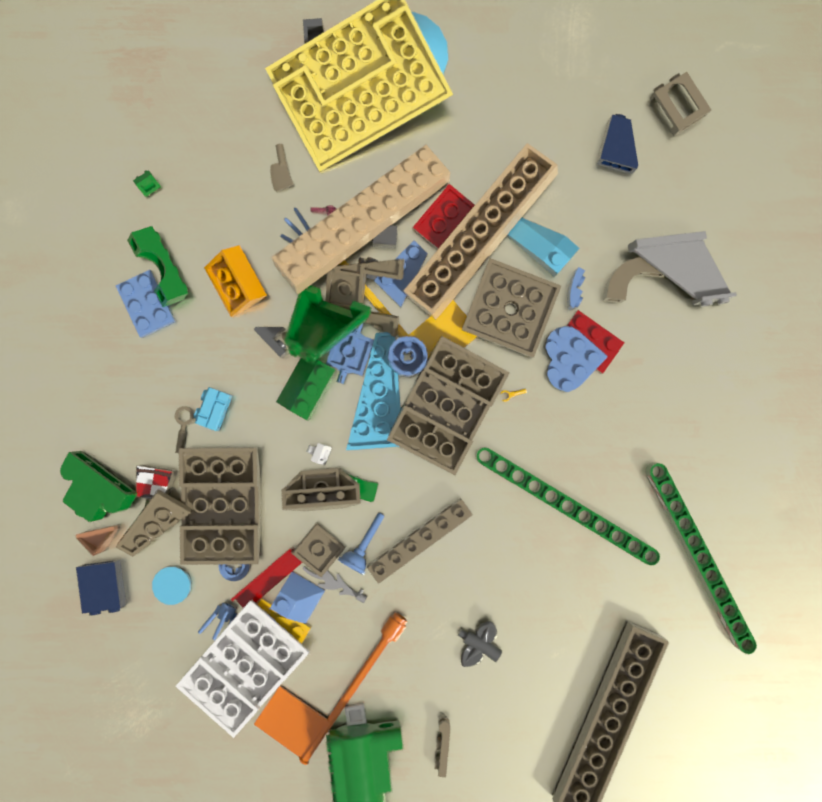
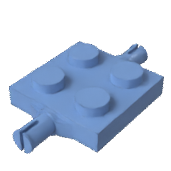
[326,324,374,384]

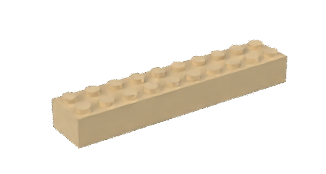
[403,143,558,320]
[271,144,450,294]

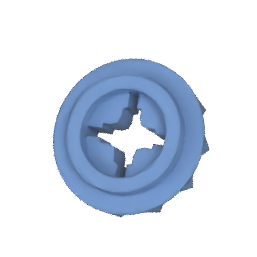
[219,564,250,581]

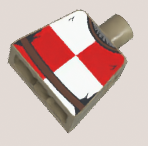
[136,465,178,506]

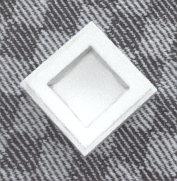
[345,702,367,726]

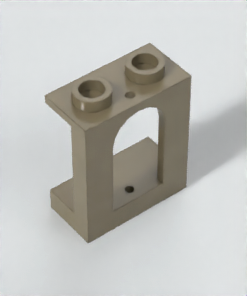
[650,72,711,136]

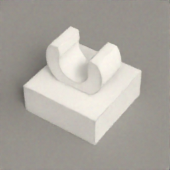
[306,443,332,465]

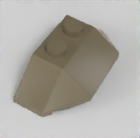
[281,468,361,511]

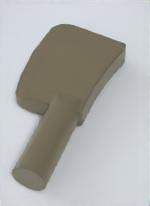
[270,144,294,191]

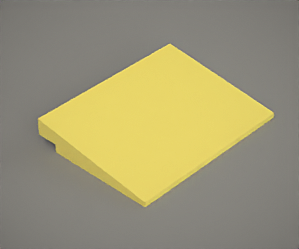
[265,0,453,172]

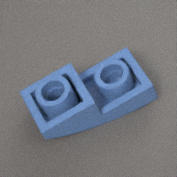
[567,267,585,310]

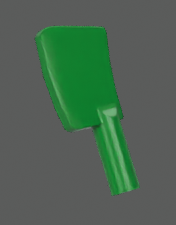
[346,473,379,502]

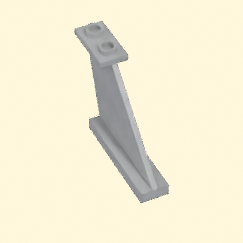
[628,231,737,307]

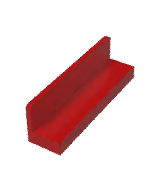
[231,546,303,609]

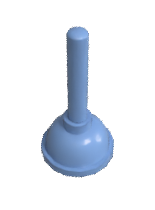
[338,513,384,575]

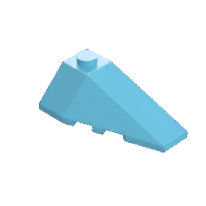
[507,218,580,277]

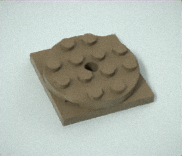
[462,258,561,358]

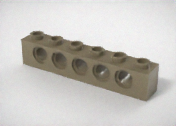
[367,498,473,584]

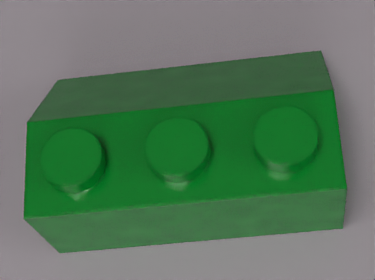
[276,358,337,420]

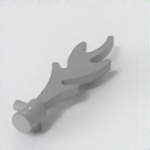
[303,567,367,603]

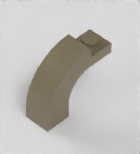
[603,257,665,303]

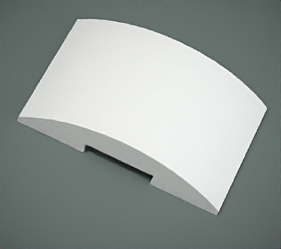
[176,600,310,738]

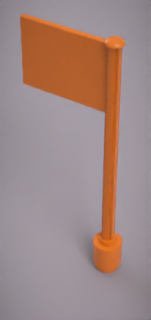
[254,612,407,765]

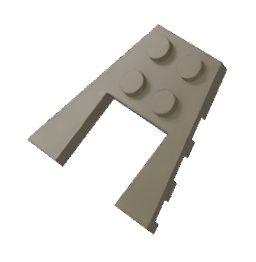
[325,259,405,337]

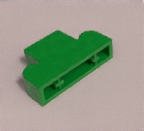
[60,451,138,522]

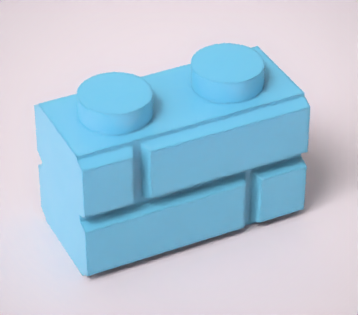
[194,387,233,431]

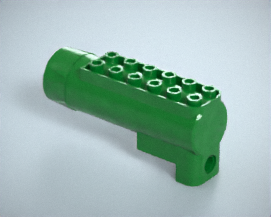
[326,720,403,802]

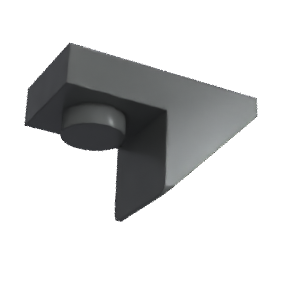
[254,327,288,358]

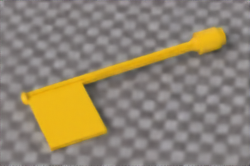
[338,260,477,359]

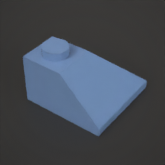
[270,571,325,624]

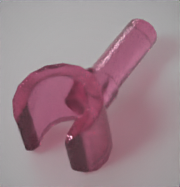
[310,205,337,216]

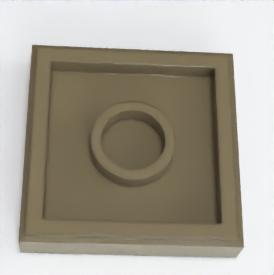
[291,523,346,577]

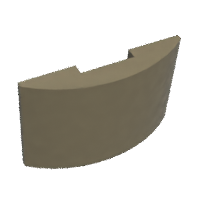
[386,336,510,475]
[179,448,261,565]

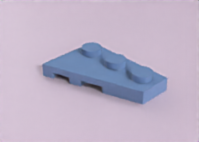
[374,240,428,308]

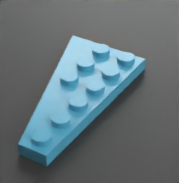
[346,332,401,450]

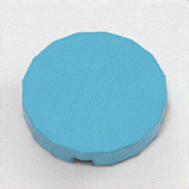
[152,566,191,605]

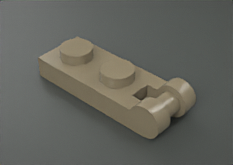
[434,716,451,777]

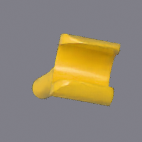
[500,388,527,402]

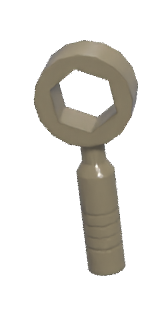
[175,406,195,453]

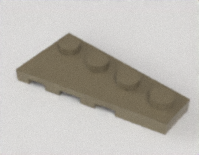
[116,489,192,557]

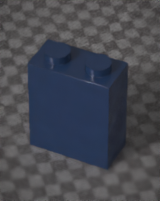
[76,559,126,616]

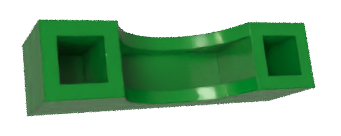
[127,226,188,307]

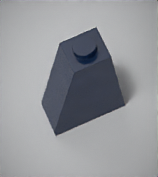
[597,114,638,174]

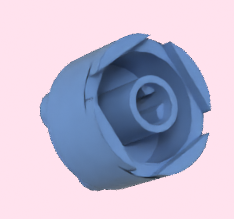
[388,336,427,377]

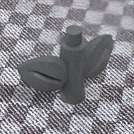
[457,621,502,667]

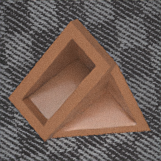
[76,524,120,556]

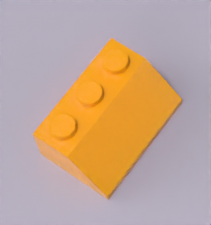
[204,245,267,317]

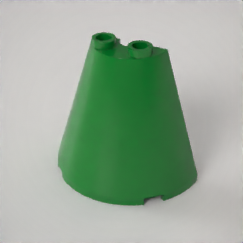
[284,285,371,364]

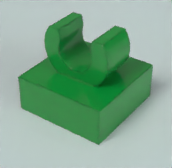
[133,170,161,197]

